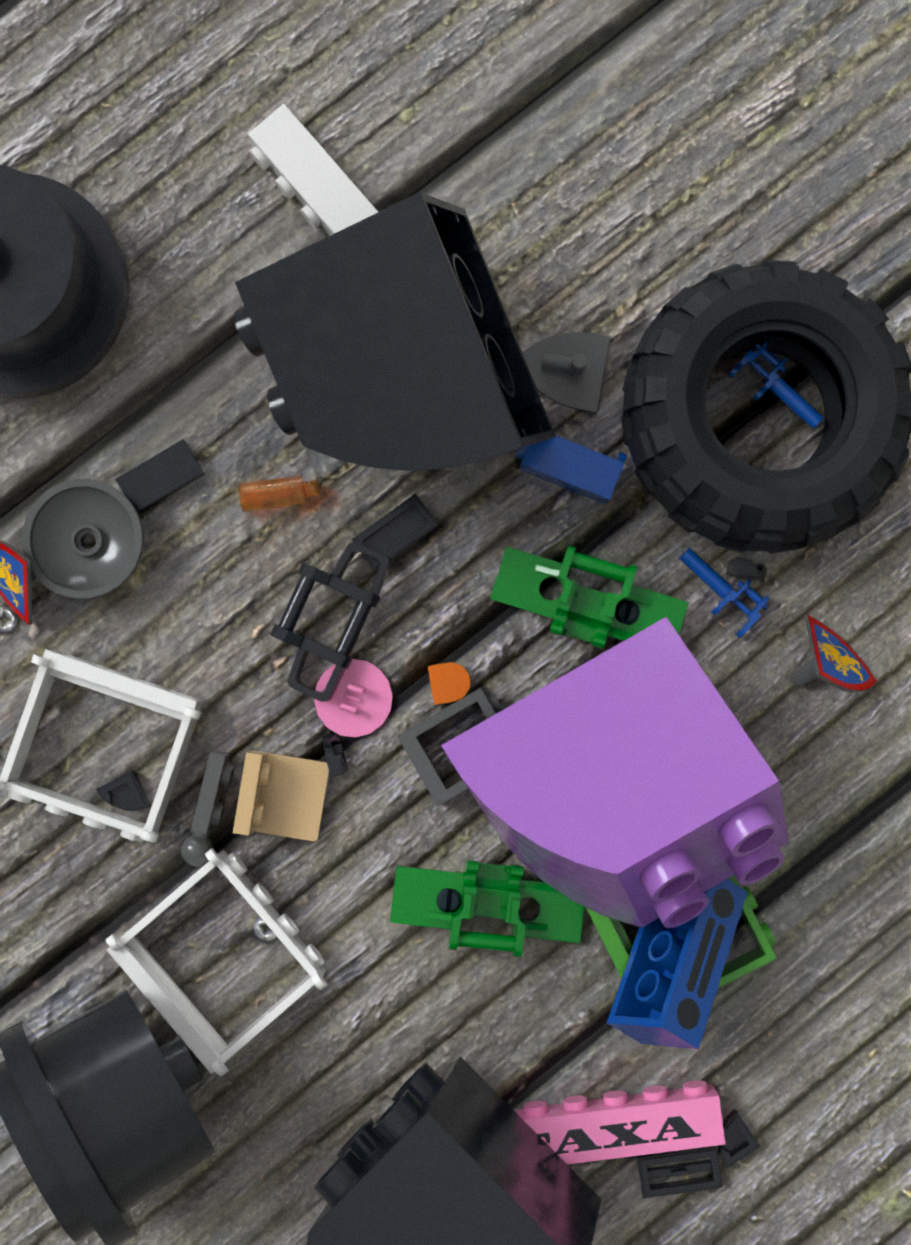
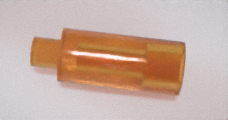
[239,475,320,512]

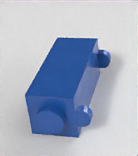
[516,435,627,505]

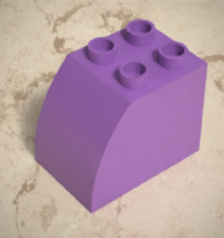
[441,617,789,928]

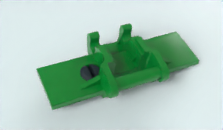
[490,545,689,649]
[390,860,584,957]

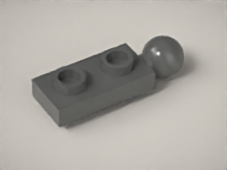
[181,750,235,866]

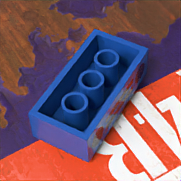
[607,879,747,1049]

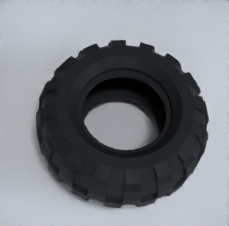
[621,260,911,554]

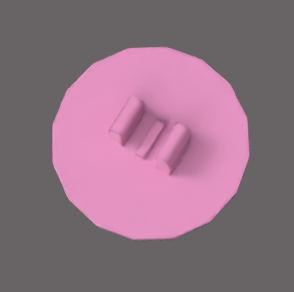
[314,659,393,738]

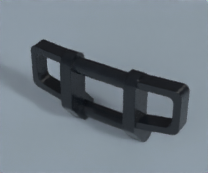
[270,542,392,702]

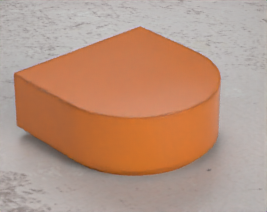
[428,662,470,705]

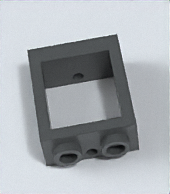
[397,688,502,806]

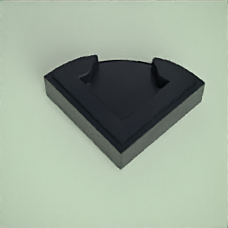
[725,557,767,582]
[323,734,348,777]
[96,771,151,811]
[718,1109,760,1169]

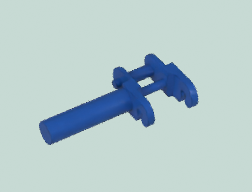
[728,341,824,429]
[679,547,770,638]

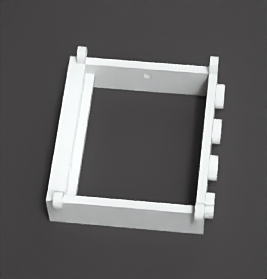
[0,649,204,843]
[106,848,328,1077]

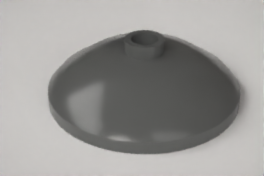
[22,479,144,599]

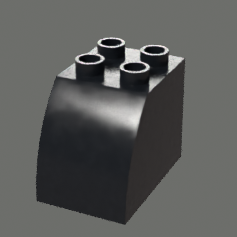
[234,192,556,471]
[307,1056,602,1245]

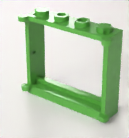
[586,875,777,988]

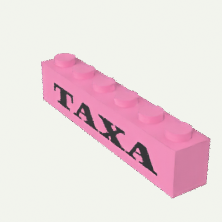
[514,1080,725,1165]

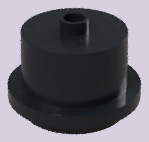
[0,165,129,399]
[0,990,216,1245]

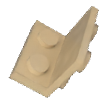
[233,750,329,841]

